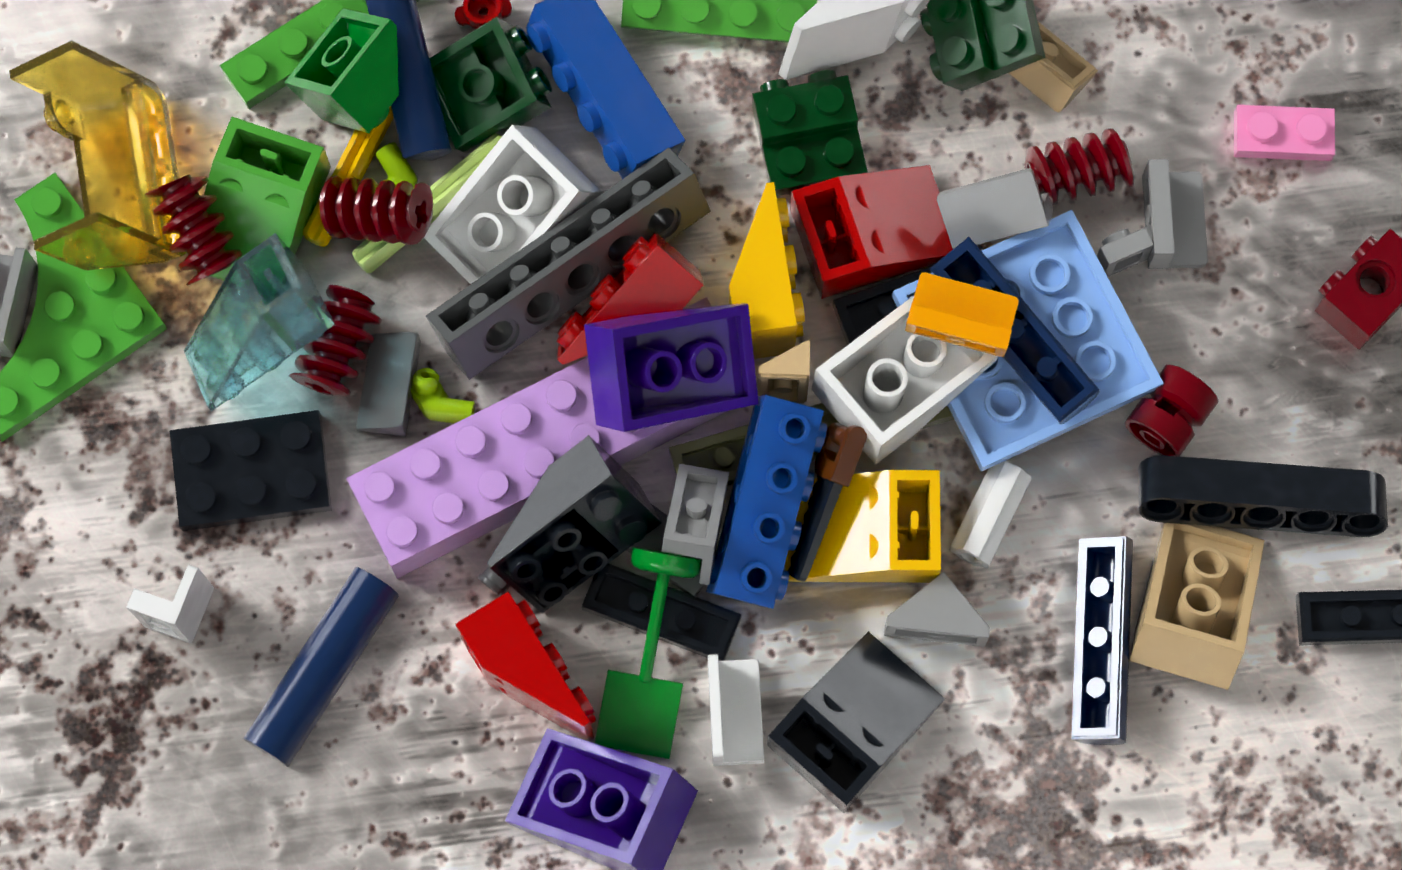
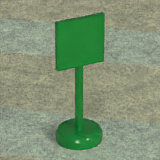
[595,547,702,759]

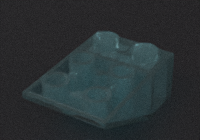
[184,233,335,411]

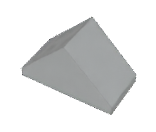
[884,572,990,647]

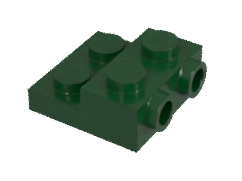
[920,0,1046,91]
[430,17,552,152]
[752,70,868,196]

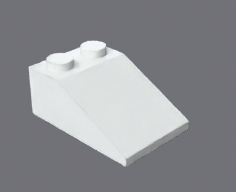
[779,0,929,80]
[424,125,603,284]
[811,296,998,465]

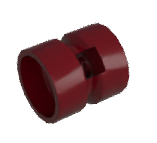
[1125,365,1219,456]

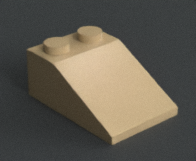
[1129,523,1265,690]

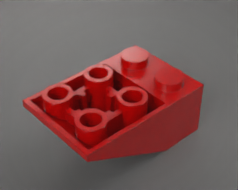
[790,165,953,299]
[556,232,704,365]
[455,591,597,742]

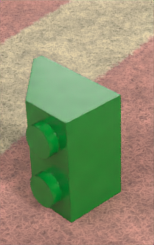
[284,8,399,133]

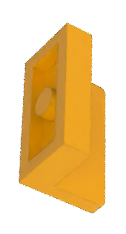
[905,272,1019,357]

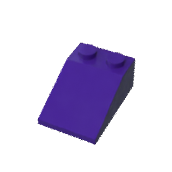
[584,303,759,432]
[505,728,698,870]

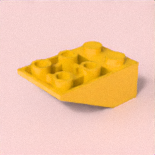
[729,182,805,359]
[785,470,941,583]

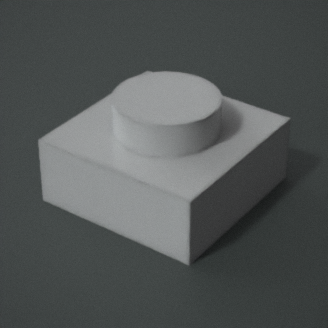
[1097,228,1154,277]

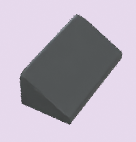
[356,332,421,437]

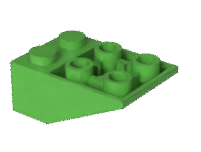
[187,116,331,299]

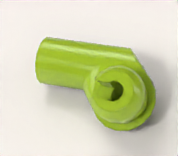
[375,142,418,188]
[411,368,475,424]

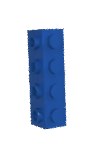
[526,0,686,179]
[706,395,827,609]

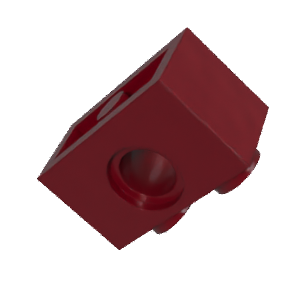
[1315,229,1402,350]

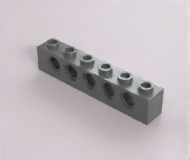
[426,147,711,380]

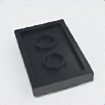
[170,410,332,531]

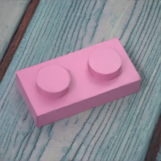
[1234,105,1335,161]

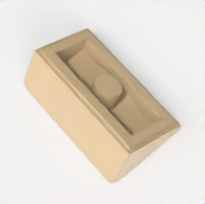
[1009,22,1098,113]
[757,341,810,403]

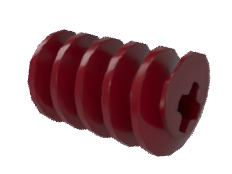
[1025,128,1134,205]
[145,174,242,285]
[319,175,434,245]
[288,285,382,396]

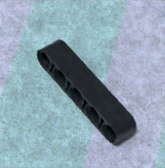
[1139,455,1388,537]

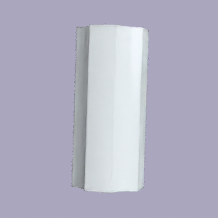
[949,461,1032,569]

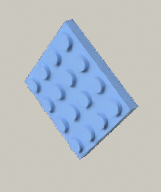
[892,210,1164,472]

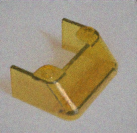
[9,40,187,271]

